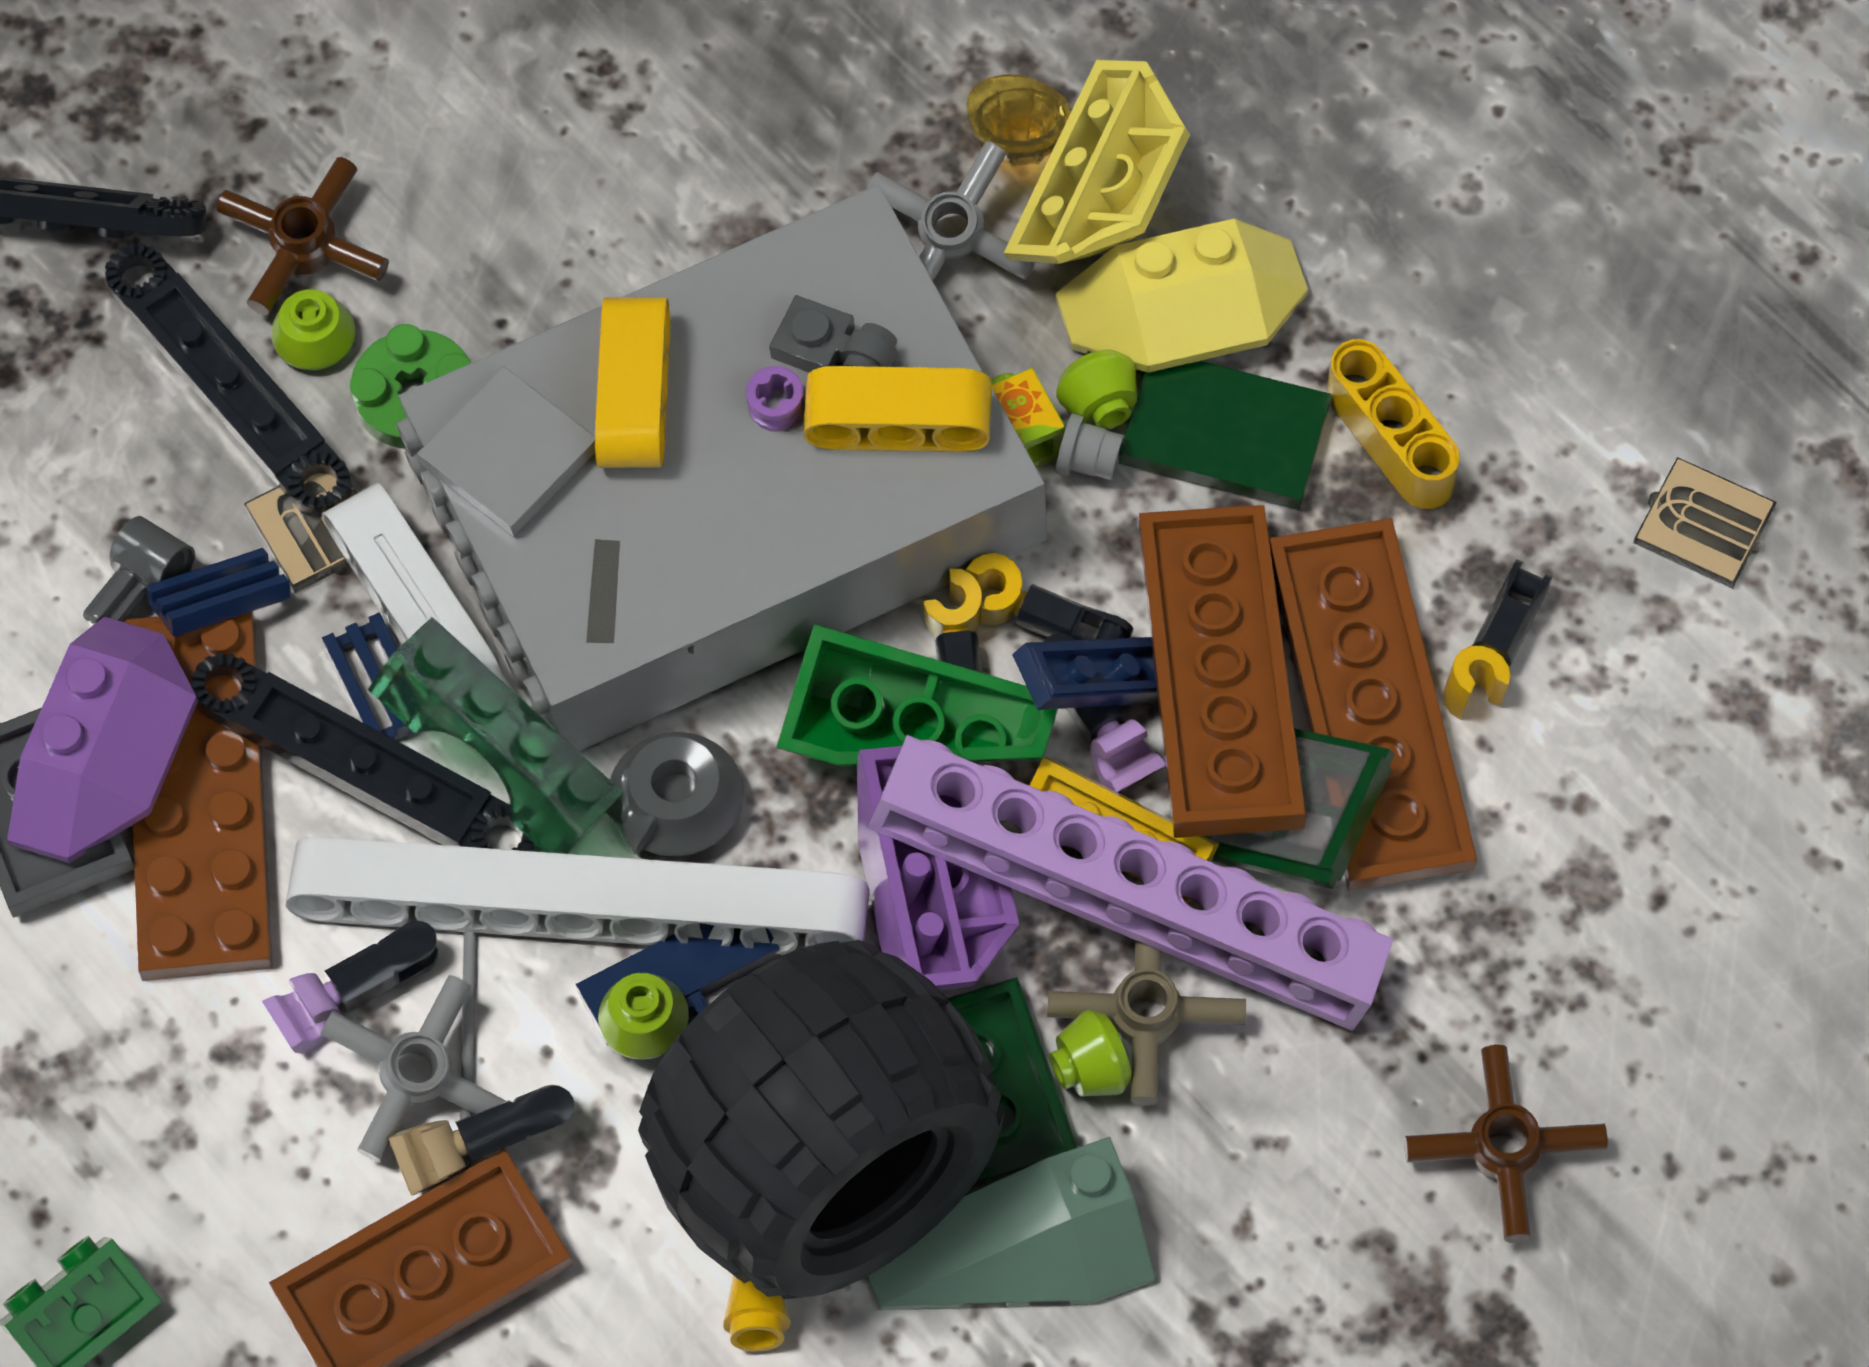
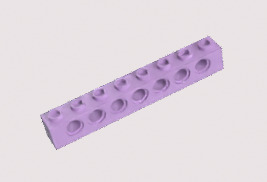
[868,735,1394,1031]

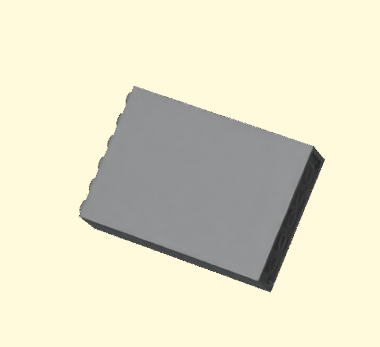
[396,184,1047,758]

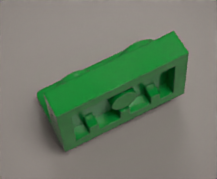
[0,1236,163,1367]

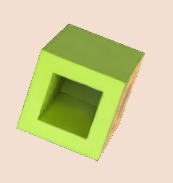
[991,367,1065,468]

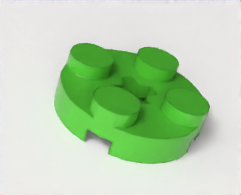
[350,324,471,448]

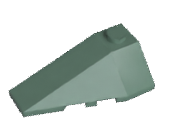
[867,1137,1156,1311]

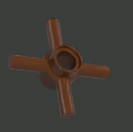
[217,157,389,315]
[1404,1044,1608,1243]

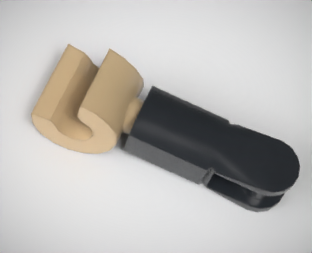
[388,1084,575,1196]

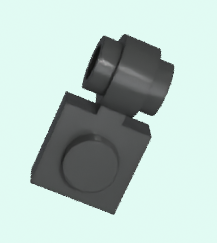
[769,295,898,372]

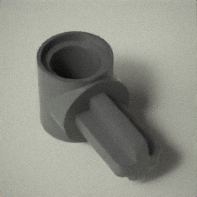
[83,516,195,626]

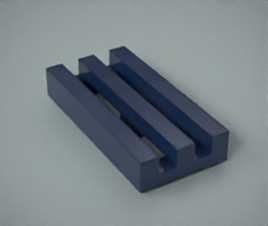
[146,548,291,637]
[321,612,433,740]

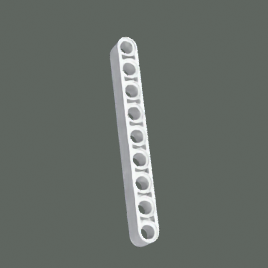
[285,837,870,955]

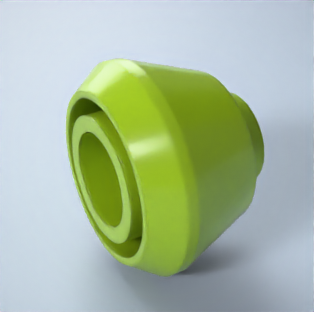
[271,289,355,370]
[1056,349,1137,430]
[598,973,689,1060]
[1049,1010,1132,1096]

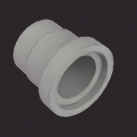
[1056,413,1125,480]

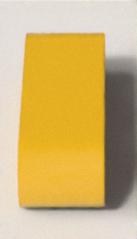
[595,297,671,468]
[1327,339,1460,509]
[803,366,992,452]

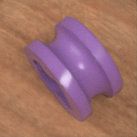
[746,366,805,431]

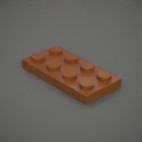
[269,1148,573,1367]

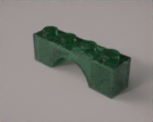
[368,617,624,854]

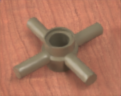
[1047,940,1246,1106]

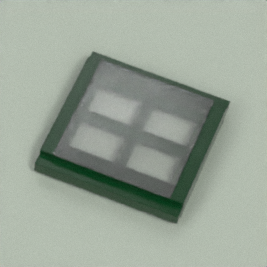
[1204,728,1394,889]

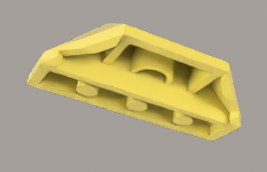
[1004,60,1190,264]
[1056,218,1308,373]

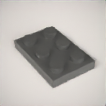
[0,707,134,918]

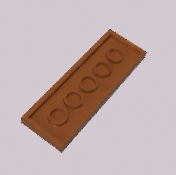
[1139,505,1305,838]
[1269,518,1477,892]
[125,611,273,981]

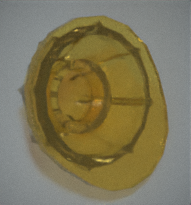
[966,74,1072,168]

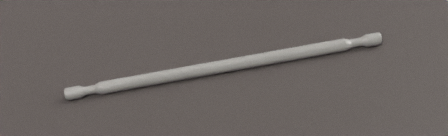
[460,932,476,1173]

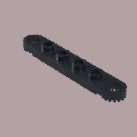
[0,177,206,238]
[105,243,352,517]
[191,653,535,852]

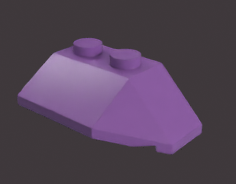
[7,617,198,863]
[857,746,1020,990]

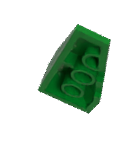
[776,624,1058,767]

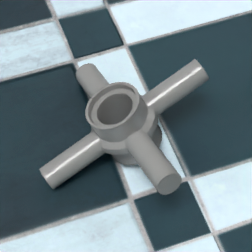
[866,141,1036,281]
[320,975,506,1162]

